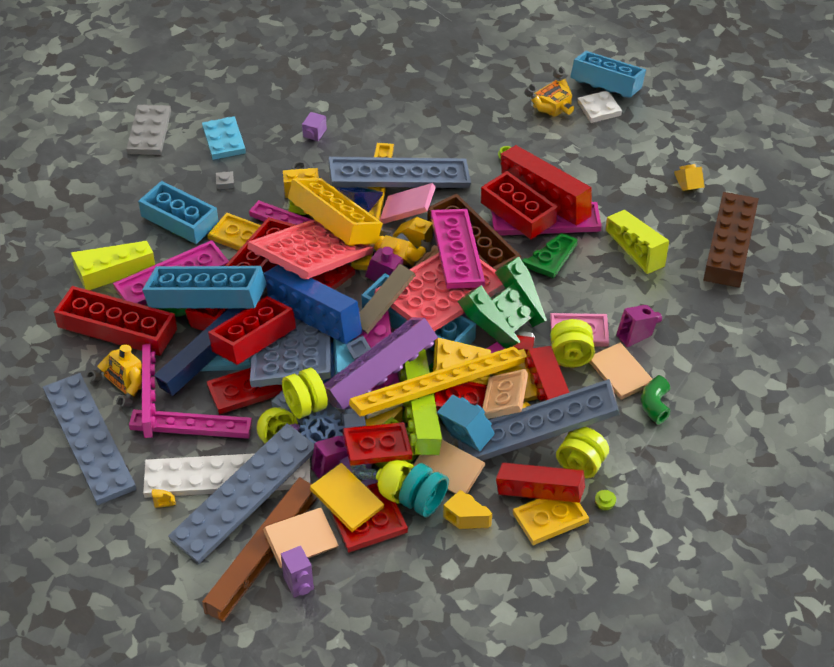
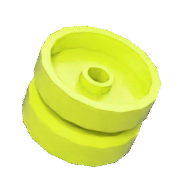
[550,319,595,368]
[282,367,328,419]
[556,427,609,479]

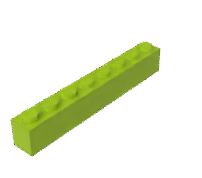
[399,349,442,455]

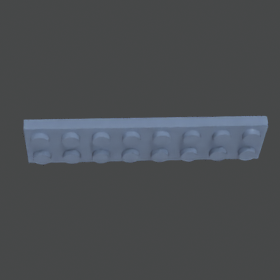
[328,157,471,188]
[43,373,137,505]
[457,379,620,461]
[168,423,314,564]

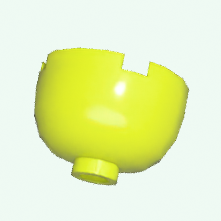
[257,407,298,444]
[376,460,414,504]

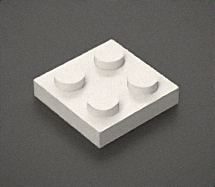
[577,91,622,123]

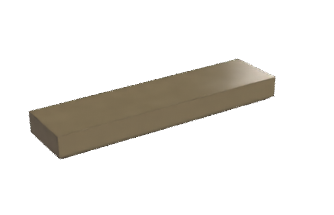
[359,264,416,334]

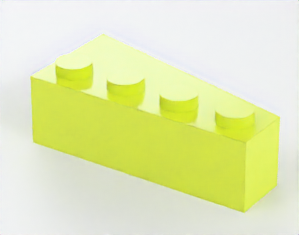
[605,210,669,274]
[71,241,155,290]

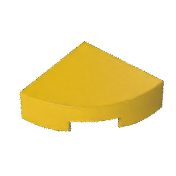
[152,489,176,508]

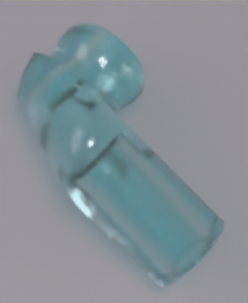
[349,463,377,480]

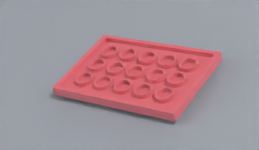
[247,219,374,279]
[375,253,505,332]

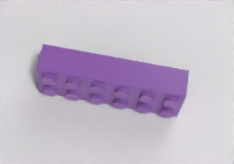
[324,317,438,410]

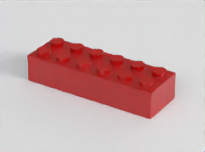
[501,145,592,226]
[54,286,177,356]

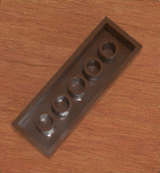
[703,192,759,288]
[427,193,521,271]

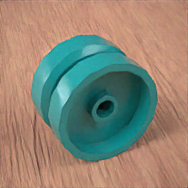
[399,463,449,518]

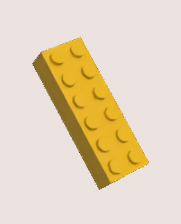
[288,178,383,246]

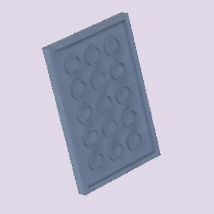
[250,317,331,387]

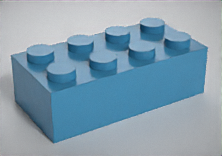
[570,51,646,97]
[138,181,219,244]

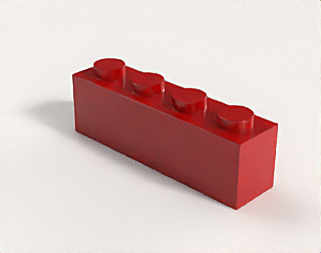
[524,346,570,402]
[496,463,585,503]

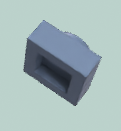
[346,336,371,360]

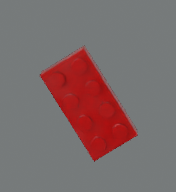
[481,171,558,239]
[208,296,296,365]

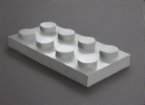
[127,105,171,155]

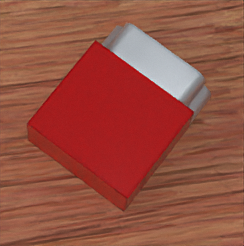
[514,331,535,355]

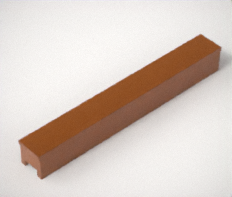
[202,477,317,622]

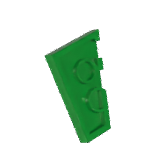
[522,233,578,279]

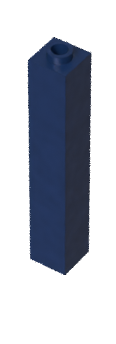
[154,308,246,396]

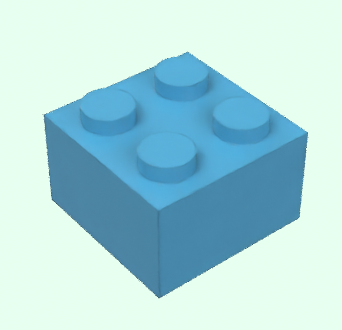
[437,395,495,452]

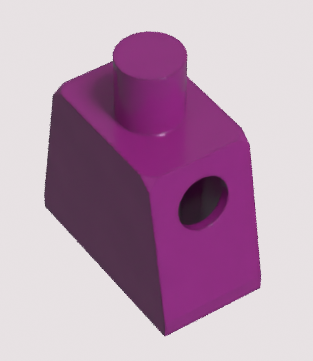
[365,247,403,282]
[616,305,662,347]
[311,436,348,479]

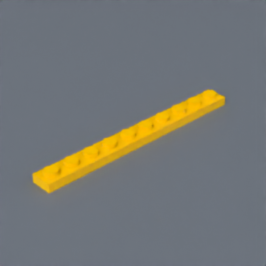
[351,143,394,270]
[349,346,525,417]

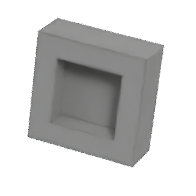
[216,171,234,190]

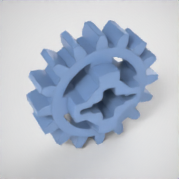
[300,411,344,443]

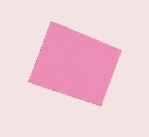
[380,183,435,224]
[550,313,609,347]

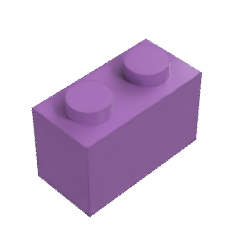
[281,545,314,598]

